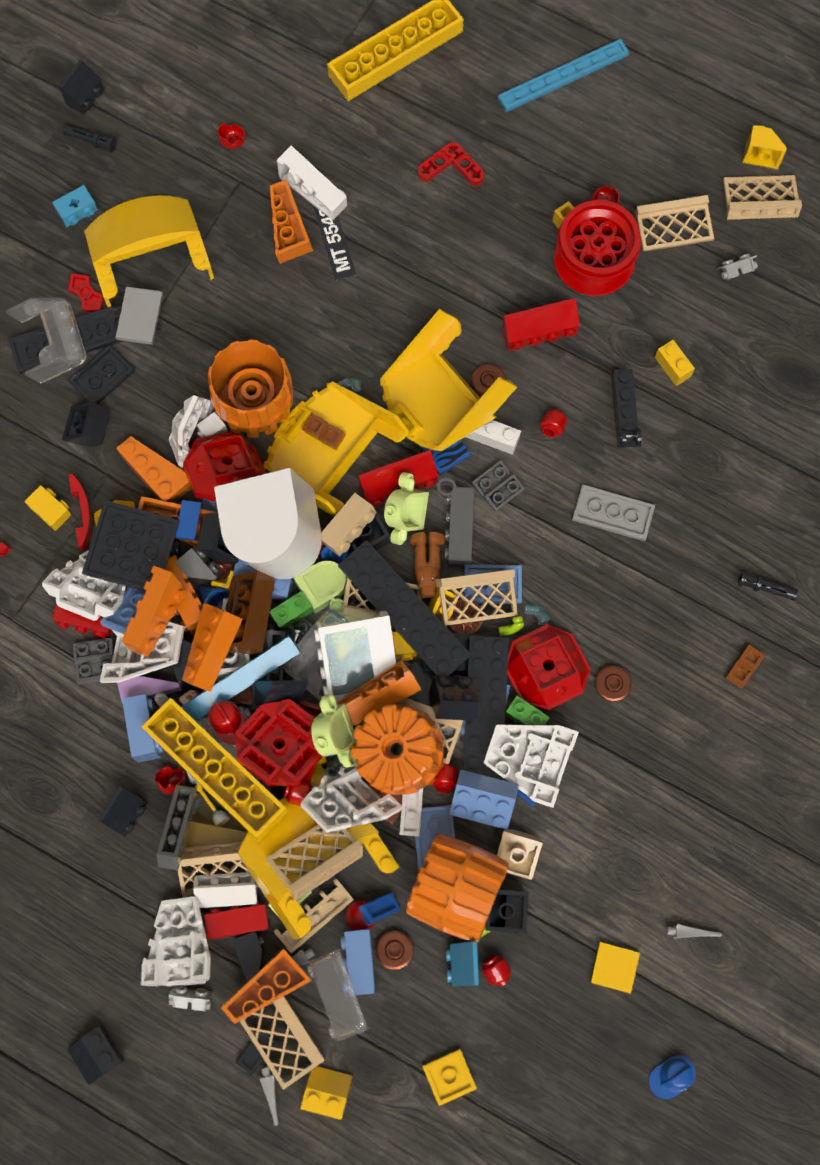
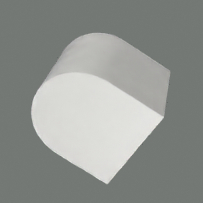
[214,468,322,579]

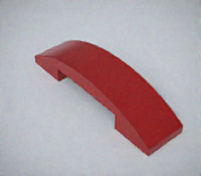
[69,474,93,552]

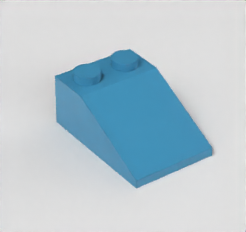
[446,942,479,986]

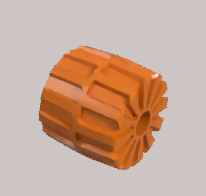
[208,339,293,438]
[351,705,446,795]
[406,834,509,943]

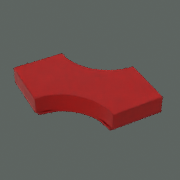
[68,273,104,313]

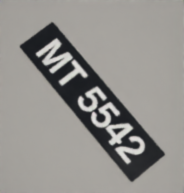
[312,204,356,280]

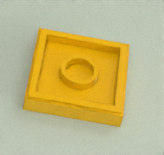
[590,942,640,993]
[423,1049,477,1106]

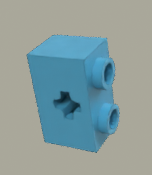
[52,185,97,227]

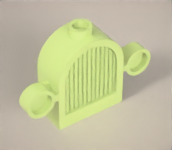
[384,472,429,545]
[294,561,346,615]
[312,694,357,768]

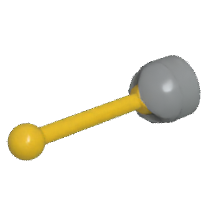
[195,785,230,827]

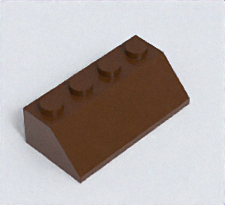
[226,570,275,655]

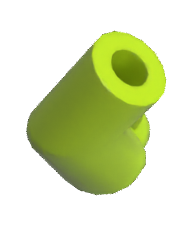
[498,616,524,637]

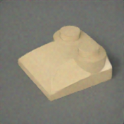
[497,829,543,880]

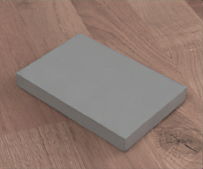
[116,287,163,345]

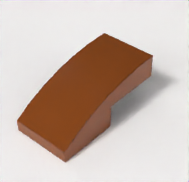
[302,414,346,450]
[726,645,765,689]

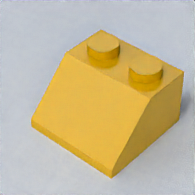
[743,125,787,169]
[301,1066,353,1120]

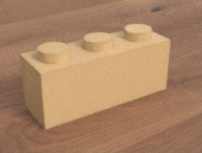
[321,493,377,556]

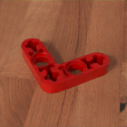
[418,142,484,186]

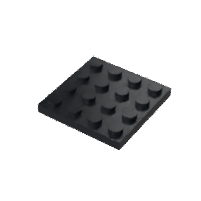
[82,500,180,592]

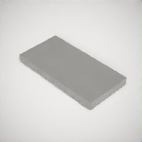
[572,484,655,541]

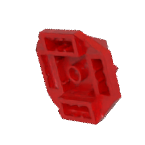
[183,431,267,503]
[507,624,591,711]
[235,699,323,786]

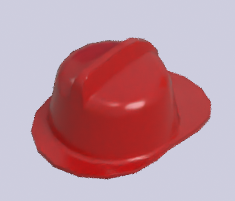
[208,701,246,745]

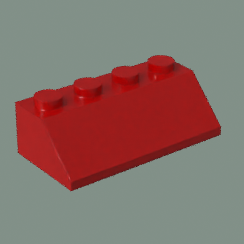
[502,298,580,351]
[359,450,438,507]

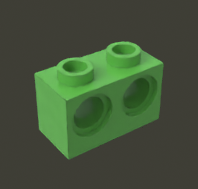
[269,591,314,631]
[505,696,550,725]

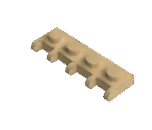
[274,879,354,954]

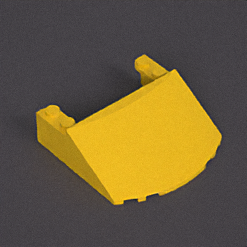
[84,196,214,307]
[380,309,517,451]
[264,382,409,517]
[237,786,399,940]

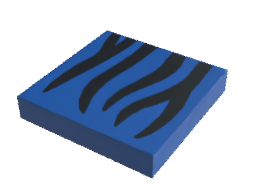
[419,440,471,475]

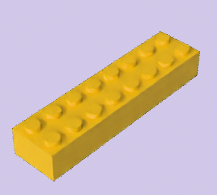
[327,0,464,101]
[142,698,288,842]

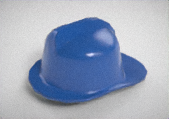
[649,1056,696,1099]

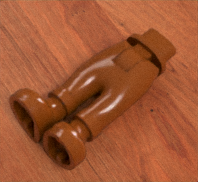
[409,532,445,598]

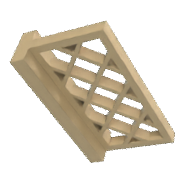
[723,175,802,220]
[634,195,714,252]
[435,569,518,626]
[339,578,421,629]
[394,698,465,764]
[266,825,363,901]
[178,841,259,897]
[240,996,325,1090]

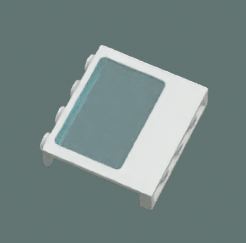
[314,611,396,702]

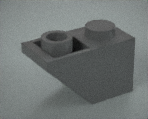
[175,544,221,580]

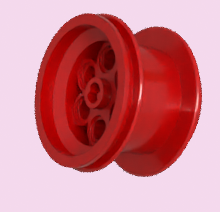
[554,200,641,296]

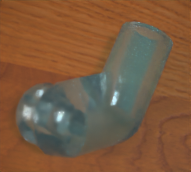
[336,377,362,392]
[524,604,550,626]

